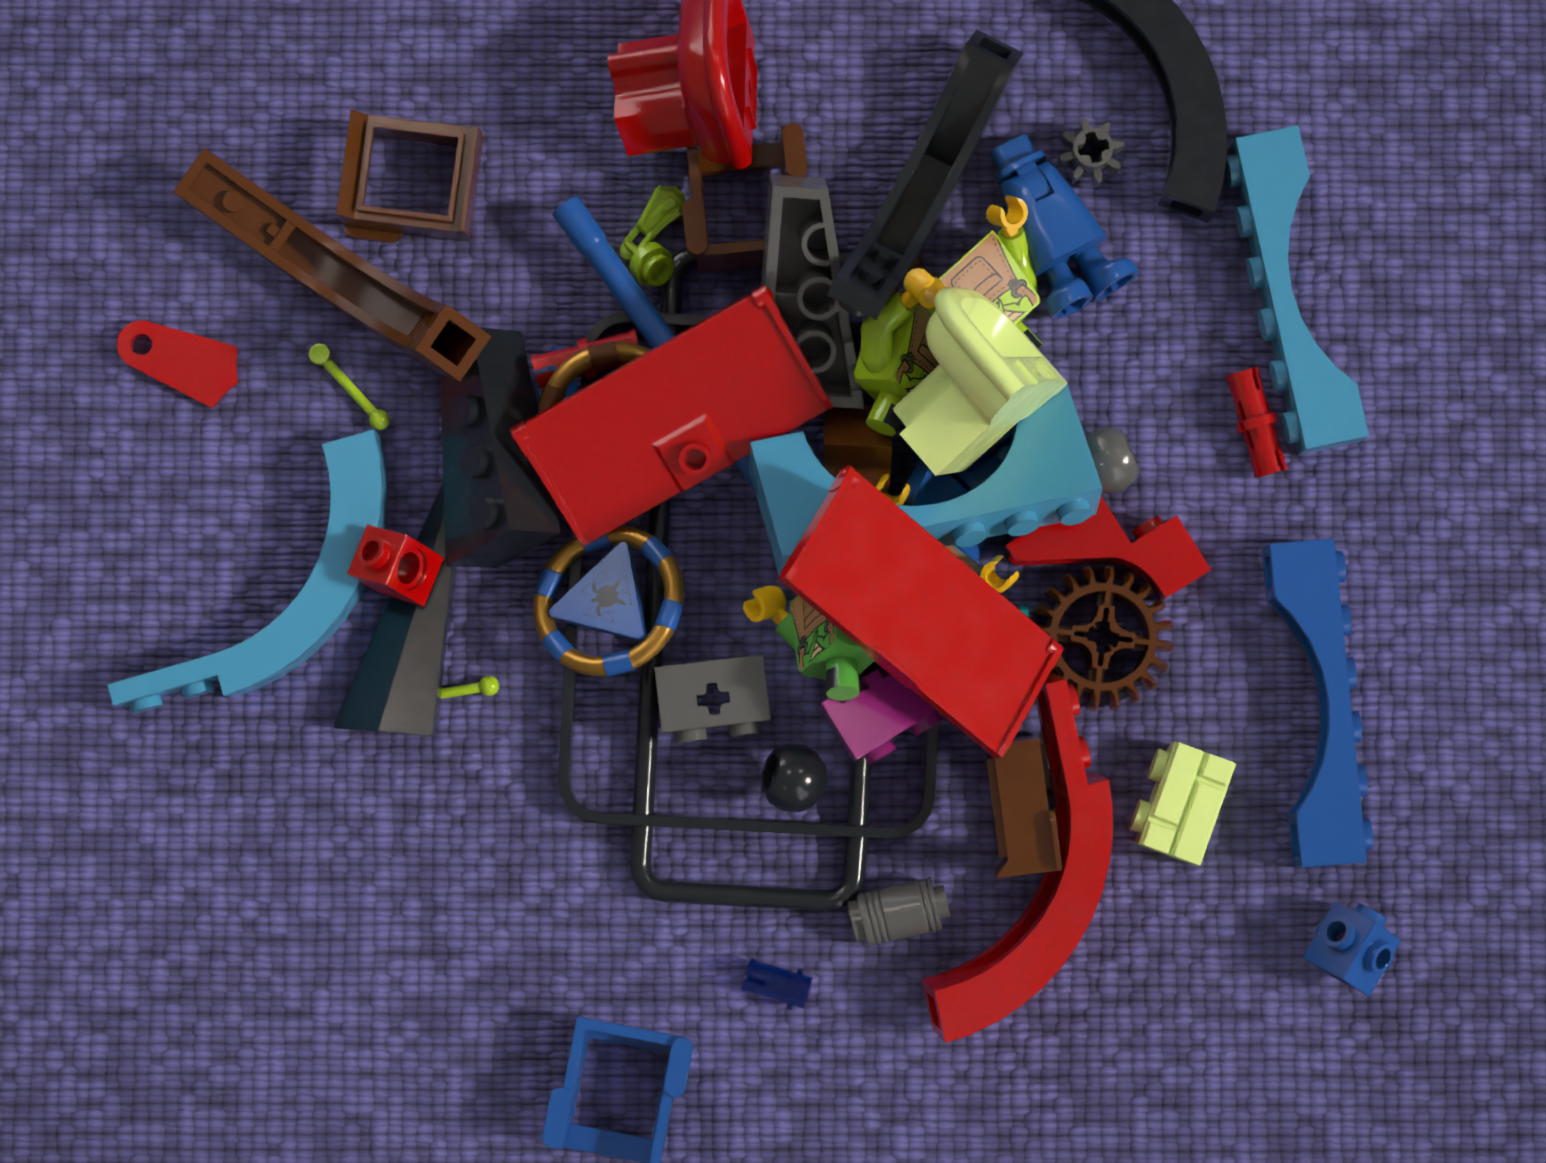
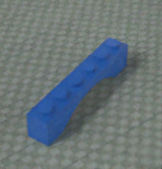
[1261,538,1373,868]

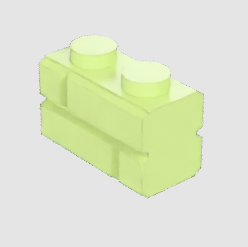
[1129,741,1236,866]

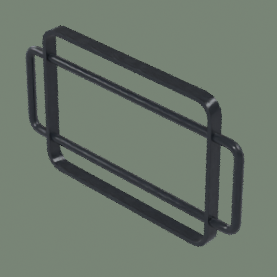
[558,247,939,911]

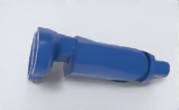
[990,134,1139,320]

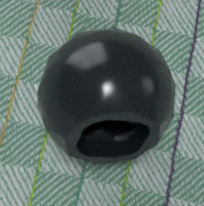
[761,744,828,812]

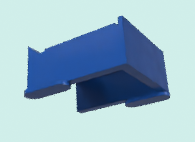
[542,1016,693,1163]

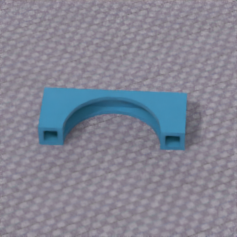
[749,378,1103,575]

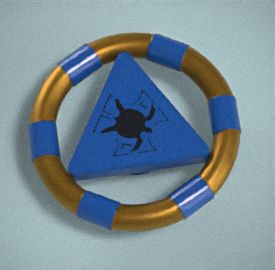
[533,525,684,677]

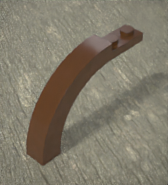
[172,148,492,382]

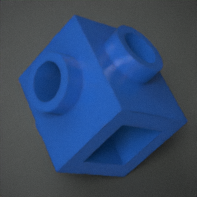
[1303,901,1401,997]

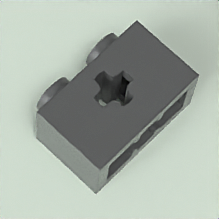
[654,655,771,743]

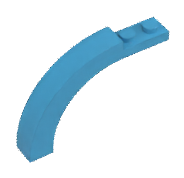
[107,429,388,714]

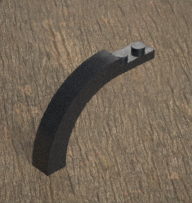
[1077,0,1227,223]
[827,29,1023,320]

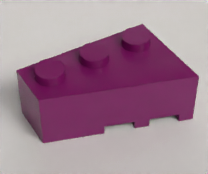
[819,667,943,765]

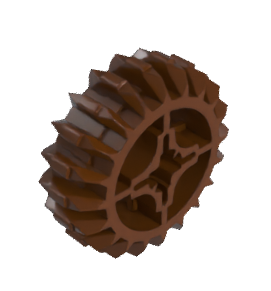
[1033,566,1174,711]

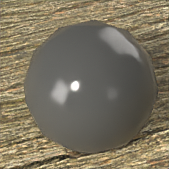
[1086,427,1141,494]

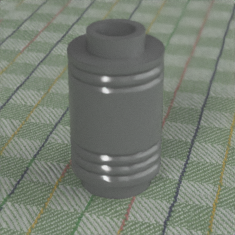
[848,877,951,947]

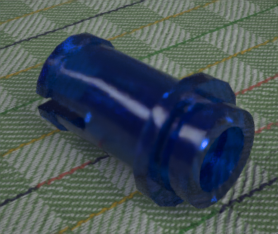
[741,958,813,1010]

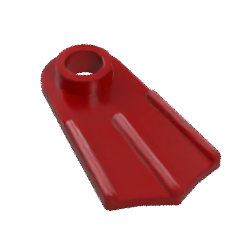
[117,320,238,408]

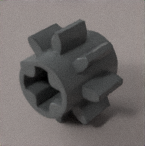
[1057,118,1125,188]

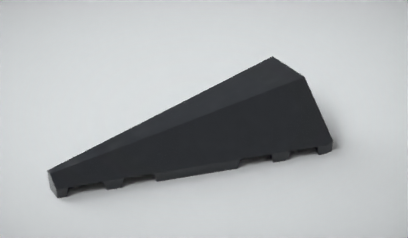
[334,483,457,737]

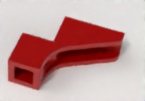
[1002,496,1211,601]

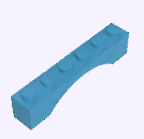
[1225,125,1369,456]

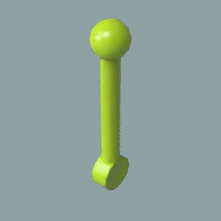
[309,343,390,430]
[441,675,499,699]

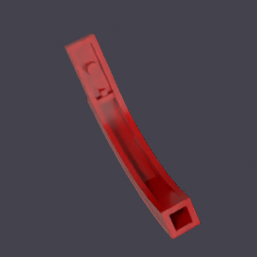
[922,672,1113,1043]

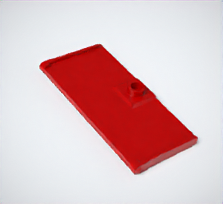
[510,284,833,547]
[778,465,1064,759]

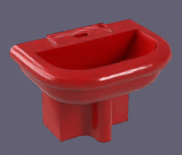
[608,0,758,169]

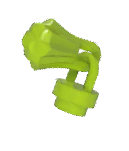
[620,185,685,286]

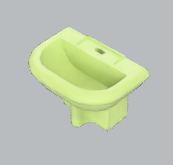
[893,287,1068,476]

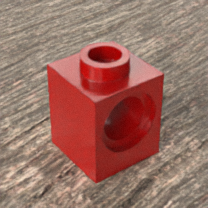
[347,524,444,607]

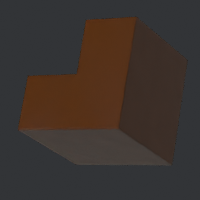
[822,405,892,494]

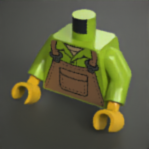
[900,195,1043,349]
[854,268,946,436]

